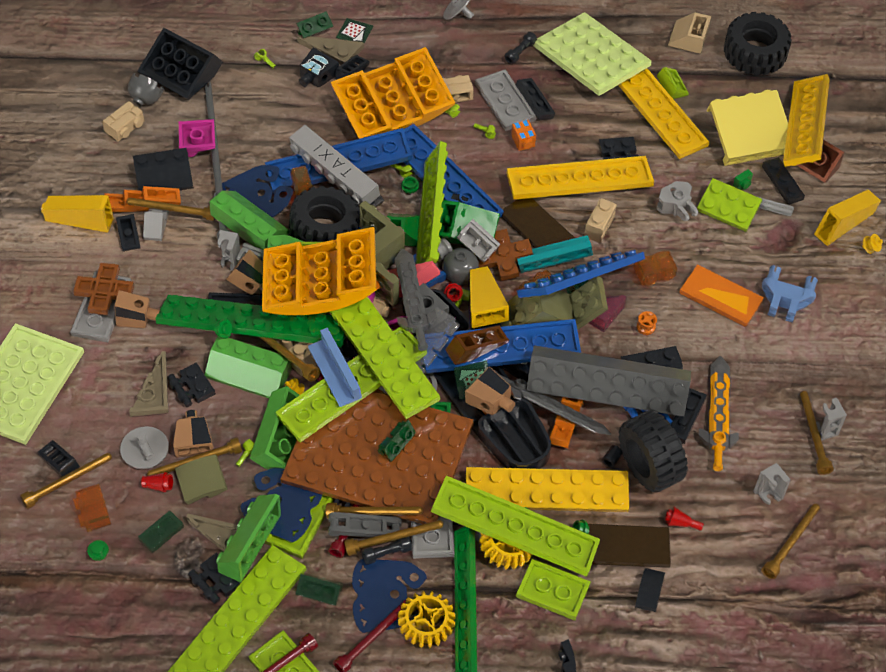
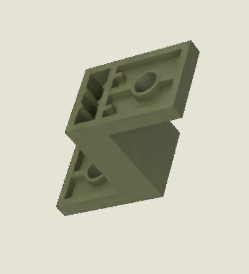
[360,201,405,307]
[501,276,608,330]

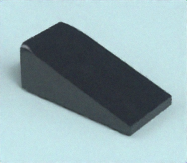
[116,214,141,252]

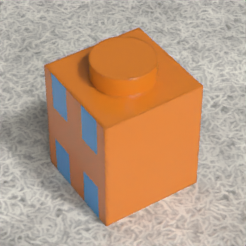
[511,120,536,151]

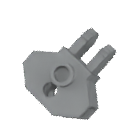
[657,181,698,221]

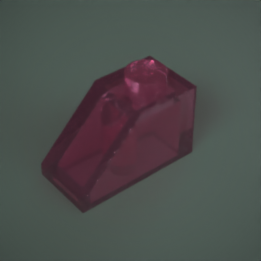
[589,295,627,332]

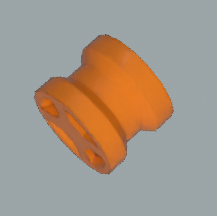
[637,311,657,335]

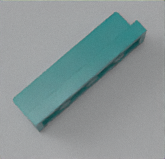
[517,235,593,273]

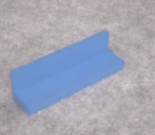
[308,328,362,407]

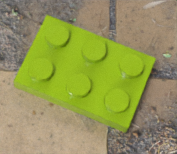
[697,178,762,232]
[516,559,591,621]

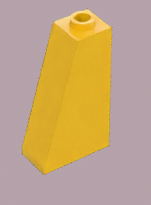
[814,190,881,246]
[41,195,114,233]
[470,266,509,328]

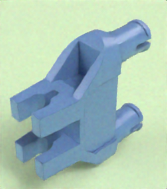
[762,265,818,323]

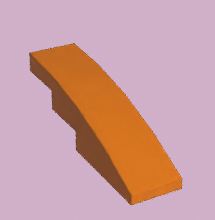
[104,186,181,212]
[550,397,584,448]

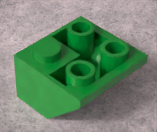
[387,213,420,246]

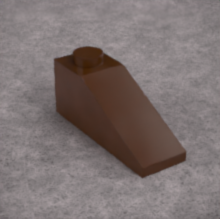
[445,326,509,365]

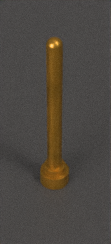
[127,198,214,221]
[259,337,320,382]
[800,391,834,475]
[147,437,242,476]
[20,453,112,509]
[326,503,423,519]
[761,503,820,579]
[345,520,444,556]

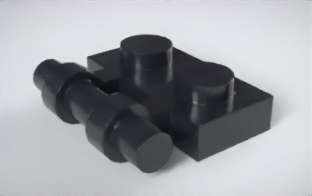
[598,137,639,160]
[167,362,216,407]
[188,552,241,604]

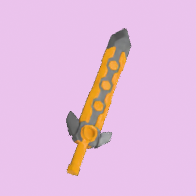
[699,356,739,471]

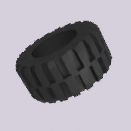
[724,12,792,76]
[289,186,360,242]
[618,411,688,492]

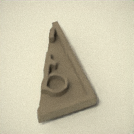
[297,35,364,65]
[129,351,169,417]
[187,514,237,552]

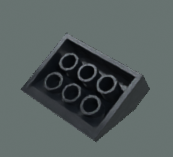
[137,28,223,100]

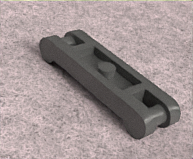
[328,512,402,541]

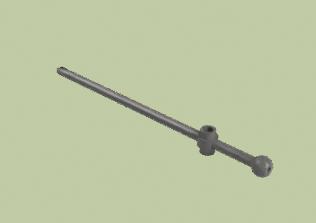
[205,81,230,239]

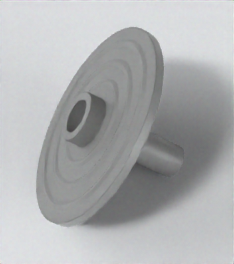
[443,0,474,20]
[120,426,169,469]

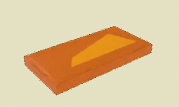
[679,264,764,327]

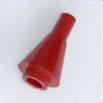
[665,506,704,531]

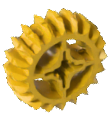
[479,533,533,570]
[398,590,455,648]

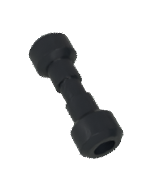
[505,32,537,64]
[361,537,412,565]

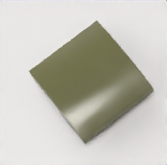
[175,455,228,505]

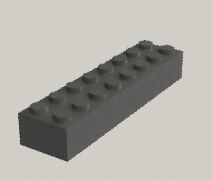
[527,345,691,416]

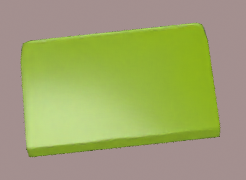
[657,67,689,99]

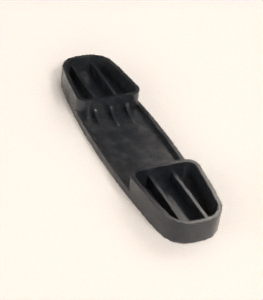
[403,288,551,469]

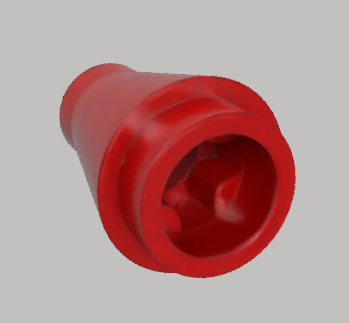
[444,282,463,302]
[141,472,173,492]

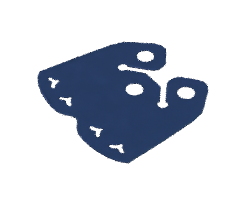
[222,165,293,218]
[241,468,322,542]
[352,559,427,633]

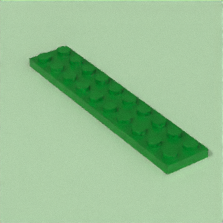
[155,294,346,347]

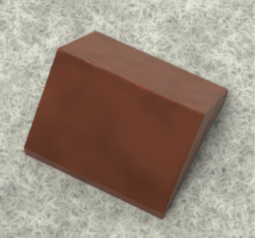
[797,139,845,183]

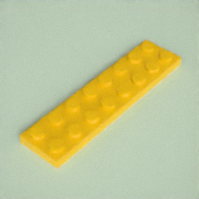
[618,68,709,159]
[783,74,830,167]
[506,156,654,200]
[466,467,629,512]

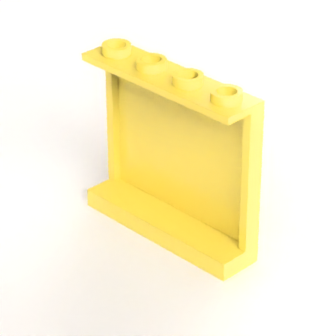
[707,90,788,166]

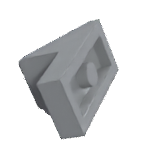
[143,208,169,241]

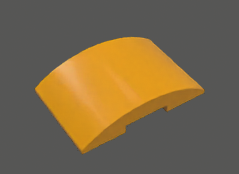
[331,47,455,139]
[262,227,376,315]

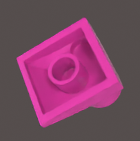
[178,119,215,157]

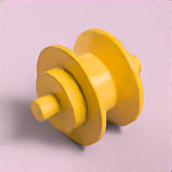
[862,234,883,254]
[285,378,305,395]

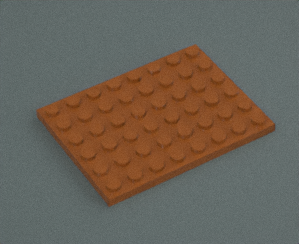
[281,392,473,524]

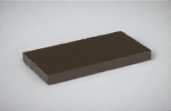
[501,198,575,248]
[588,524,671,568]

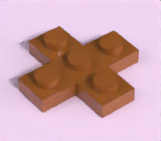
[476,229,533,281]
[73,263,134,315]

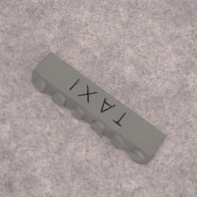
[289,125,380,205]

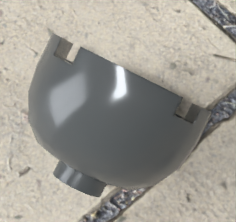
[128,73,164,106]
[442,248,479,286]

